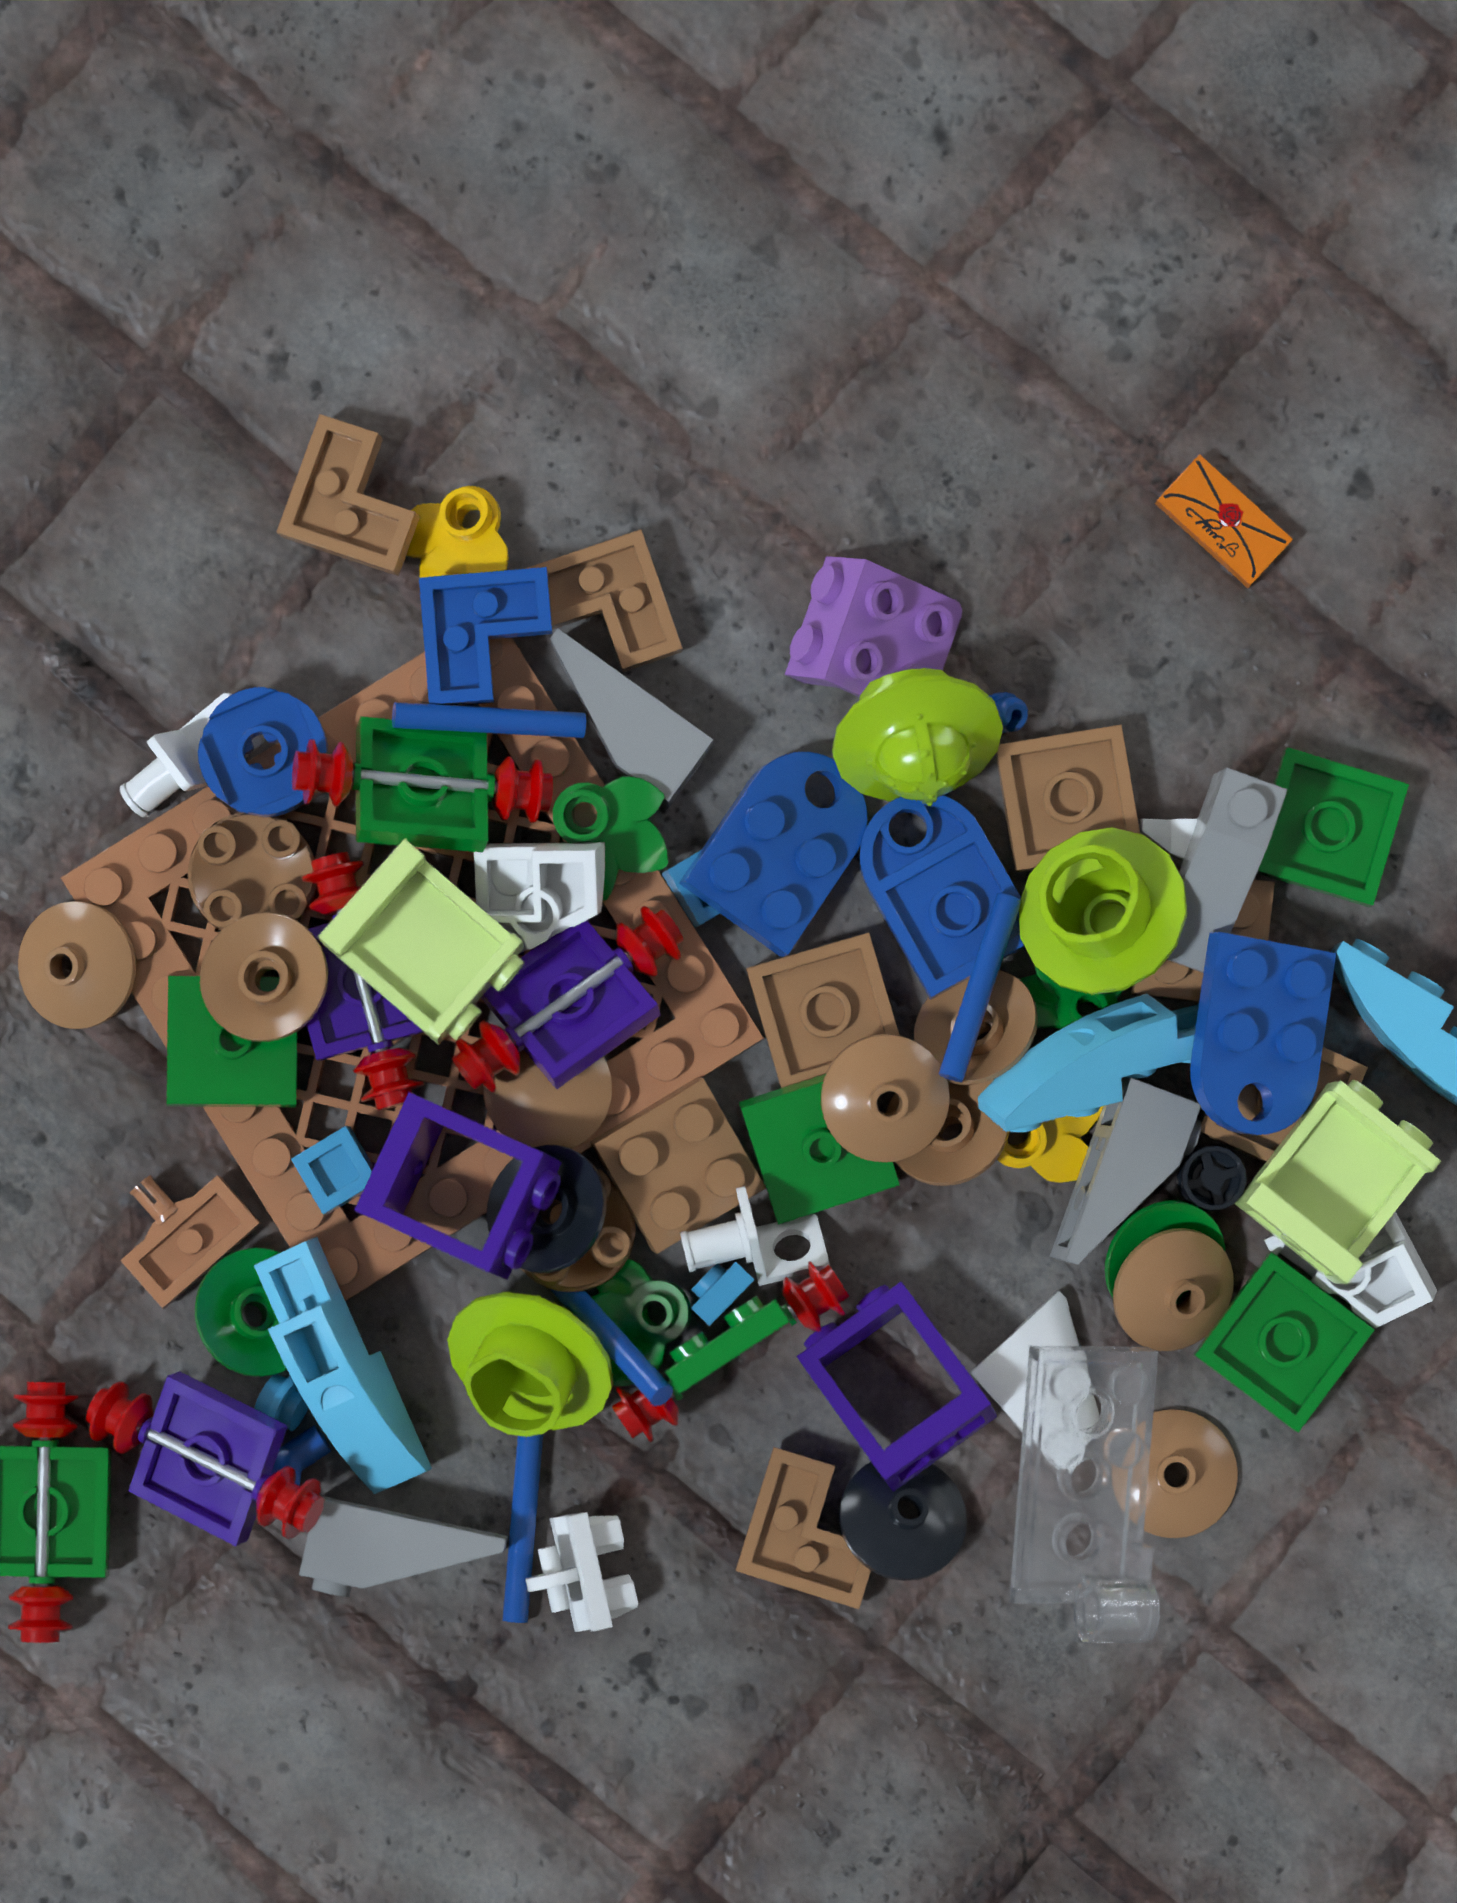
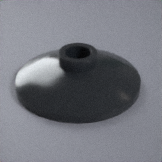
[487,1145,607,1273]
[839,1462,967,1581]

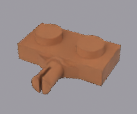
[120,1175,262,1309]

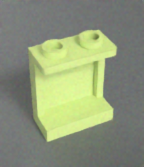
[318,839,525,1045]
[1234,1080,1441,1284]

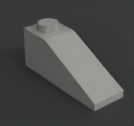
[550,628,714,808]
[1166,768,1287,973]
[1049,1077,1201,1265]
[299,1496,509,1597]

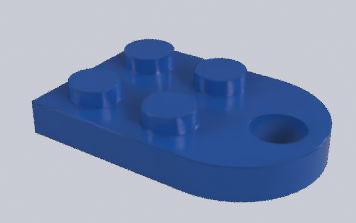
[679,752,867,958]
[860,795,1025,1000]
[1190,932,1336,1135]

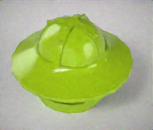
[832,668,1003,806]
[1019,827,1187,995]
[447,1292,614,1437]

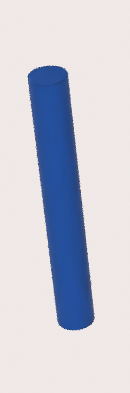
[392,702,586,738]
[938,893,1021,1083]
[550,1289,673,1406]
[502,1434,543,1623]

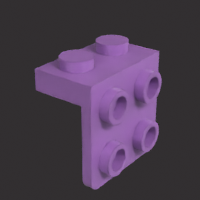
[785,556,962,697]

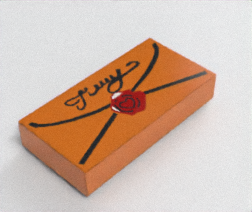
[1155,454,1293,588]

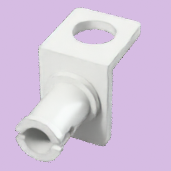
[120,693,265,818]
[680,1186,829,1286]

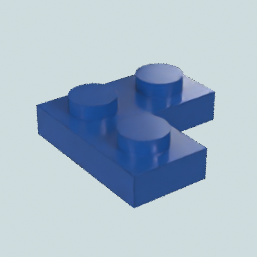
[419,567,553,706]

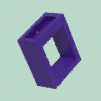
[354,1092,562,1280]
[796,1281,997,1492]

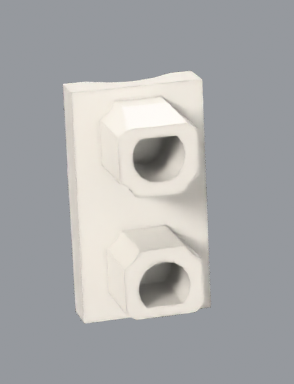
[525,1512,638,1632]

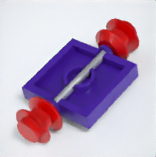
[302,852,424,1111]
[453,906,684,1092]
[86,1371,324,1546]

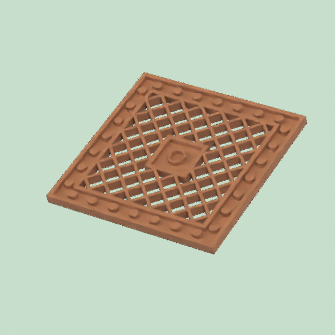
[61,638,764,1302]

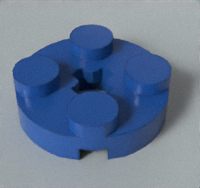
[198,687,328,817]

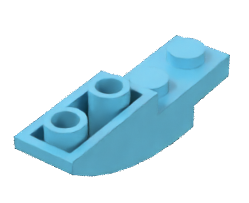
[1331,939,1457,1106]
[978,994,1199,1132]
[254,1237,432,1494]

